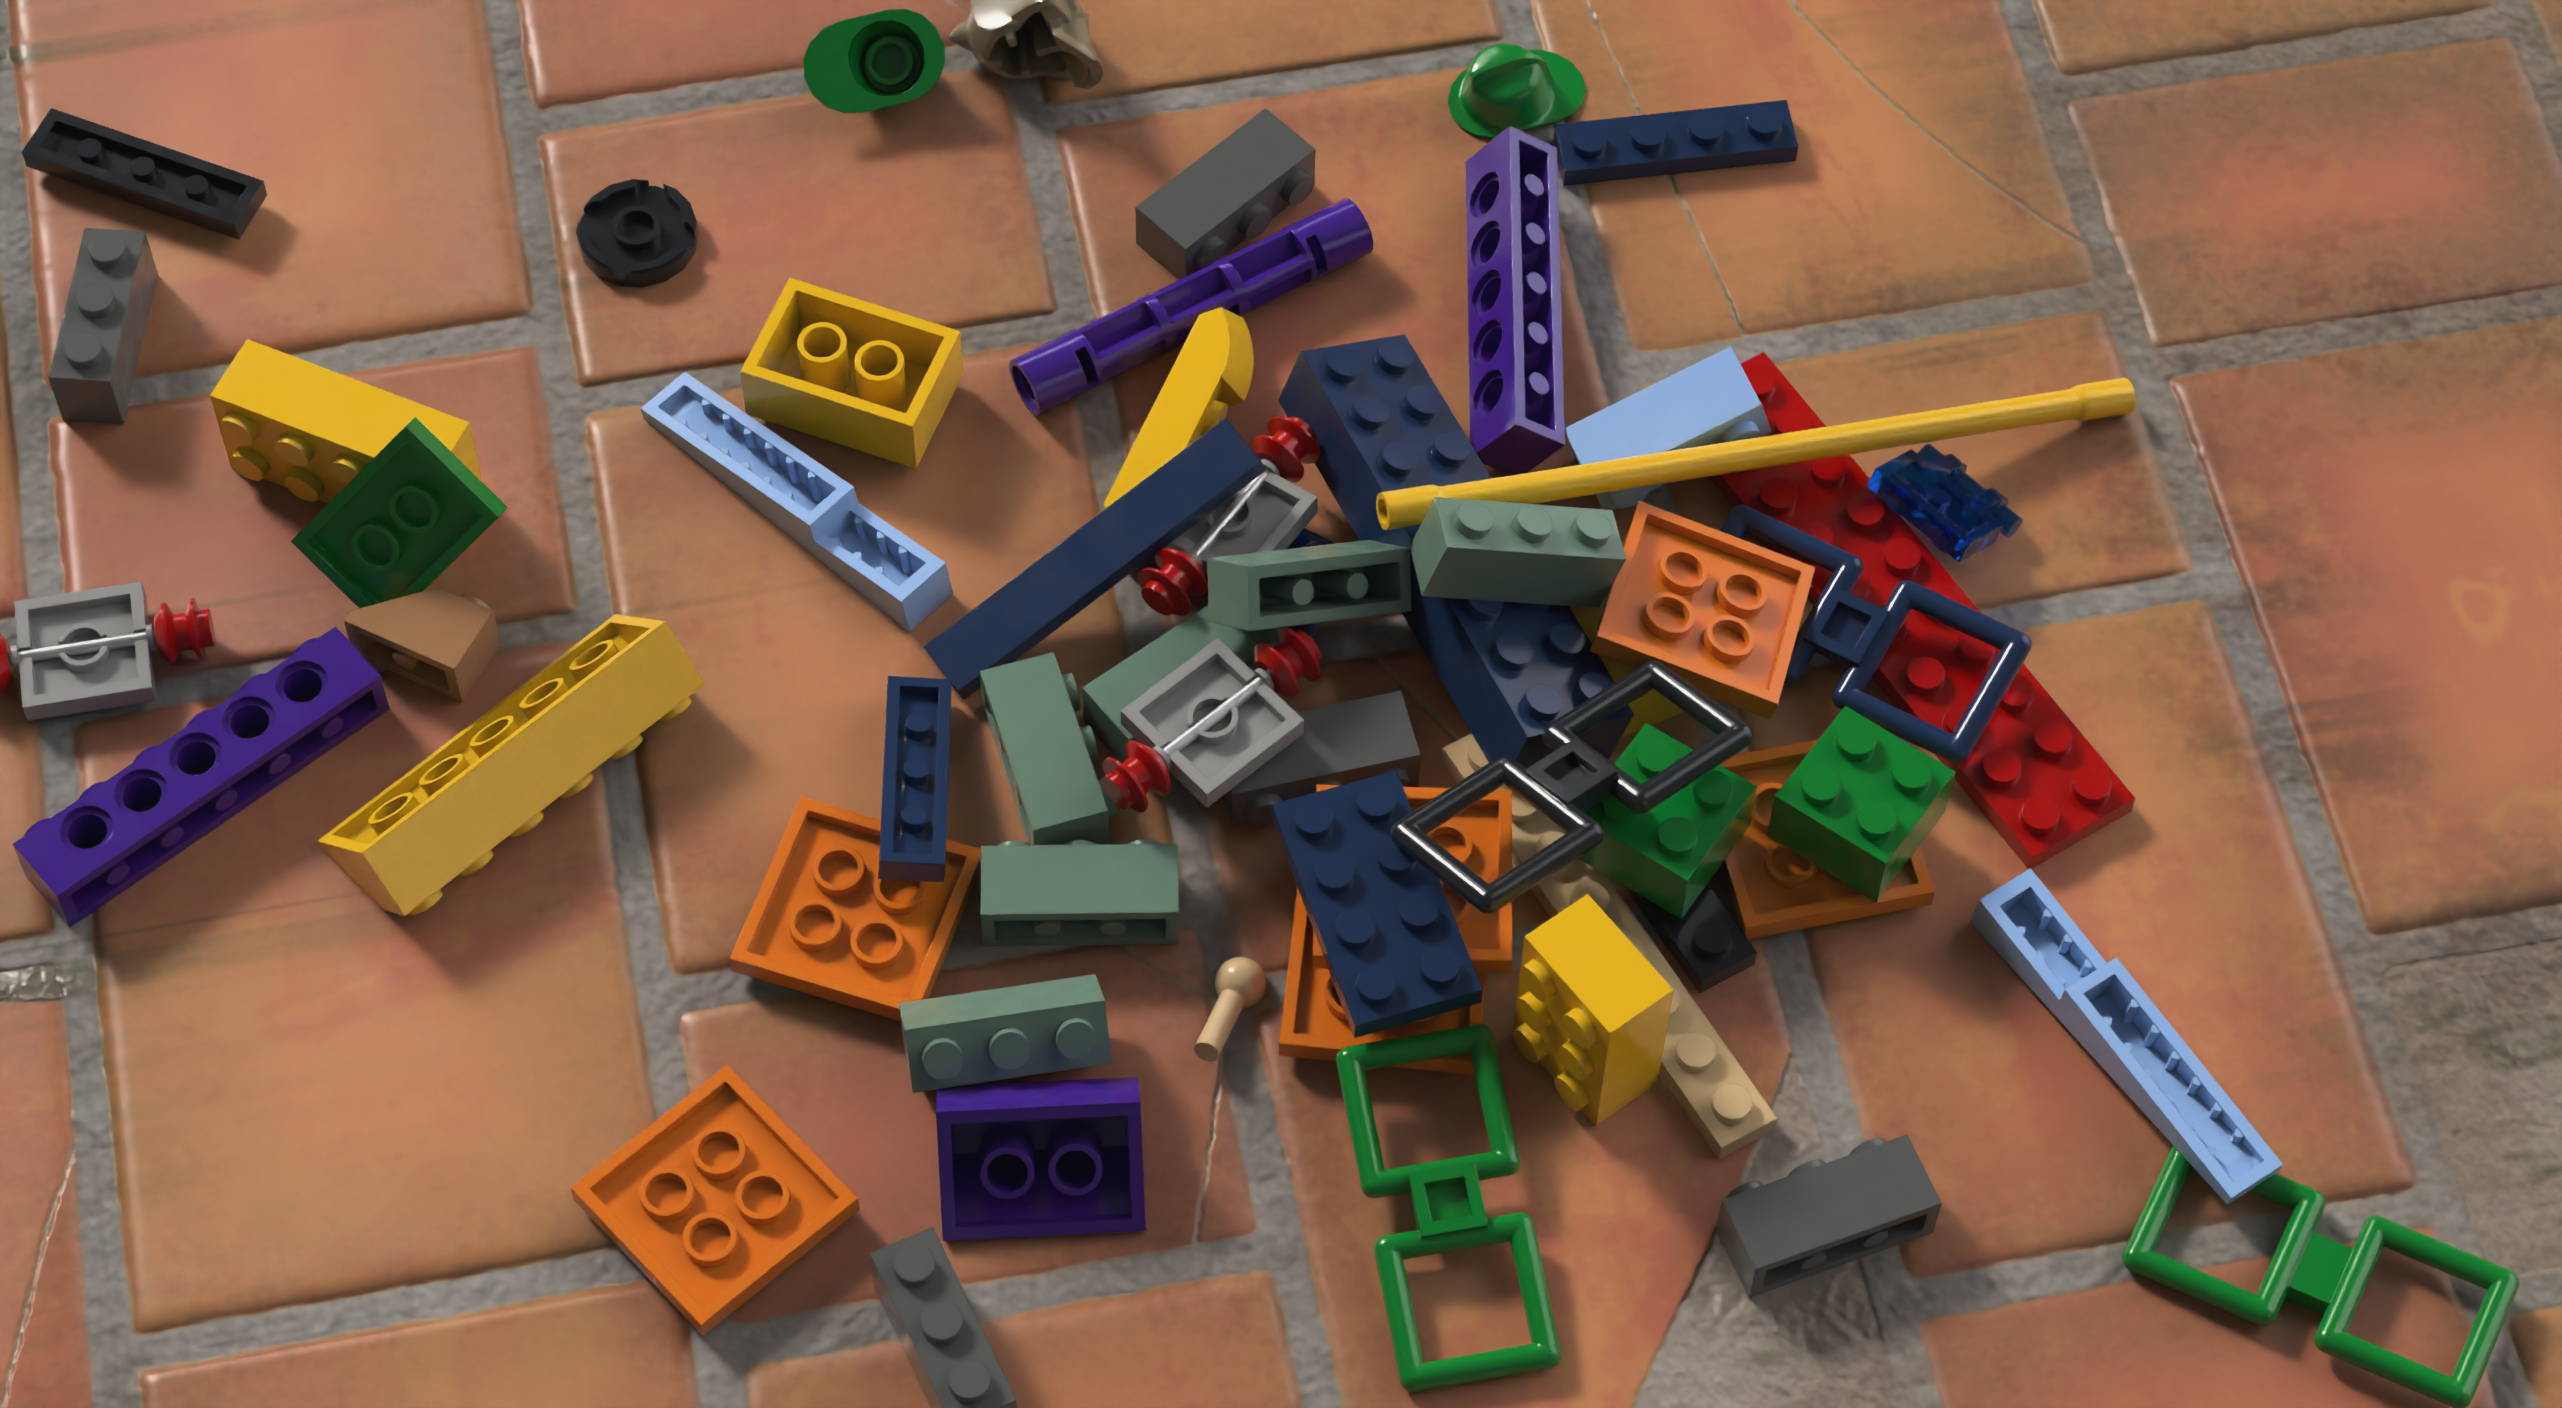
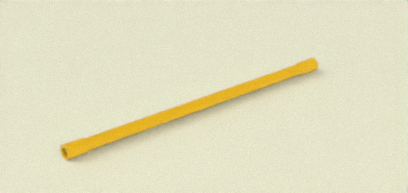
[1376,378,2135,530]

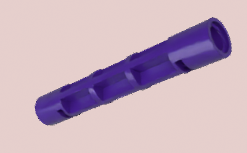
[1009,198,1373,416]

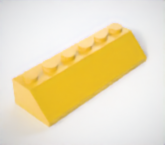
[317,614,705,916]

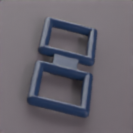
[1719,504,2032,763]

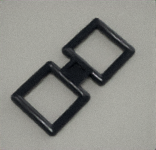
[1390,660,1753,914]

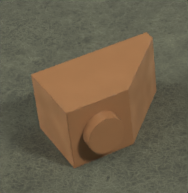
[344,587,501,702]

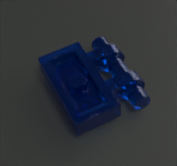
[1866,443,2023,563]

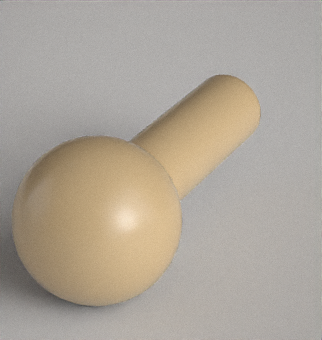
[1194,957,1267,1062]

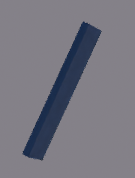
[924,418,1266,700]

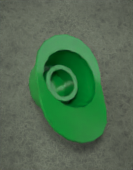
[803,9,945,114]
[1448,43,1586,139]

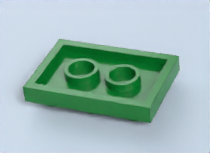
[291,417,508,608]

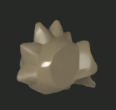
[949,0,1103,89]

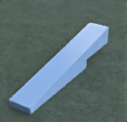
[641,372,953,633]
[1970,868,2283,1205]

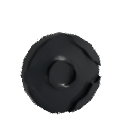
[576,179,698,288]

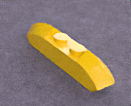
[1104,307,1254,510]

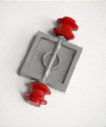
[1138,416,1320,616]
[0,581,215,721]
[1101,627,1322,813]

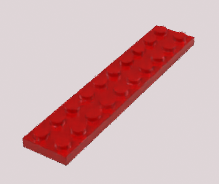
[1710,352,2136,869]

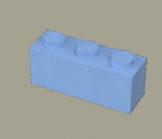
[1565,346,1772,510]

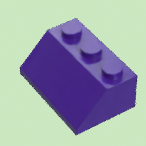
[936,1077,1146,1241]

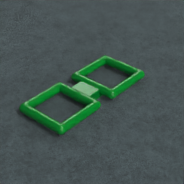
[1336,1024,1562,1392]
[2122,1145,2519,1408]

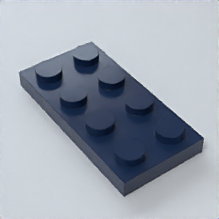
[1272,771,1483,1038]

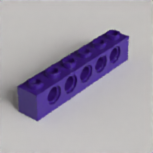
[1466,126,1565,475]
[13,626,390,928]

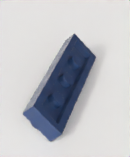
[1553,100,1798,186]
[878,676,952,882]

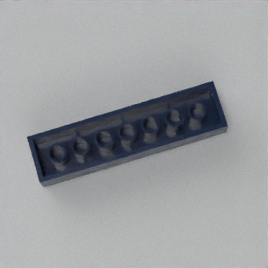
[1278,334,1634,768]

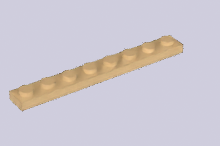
[1442,733,1777,1159]

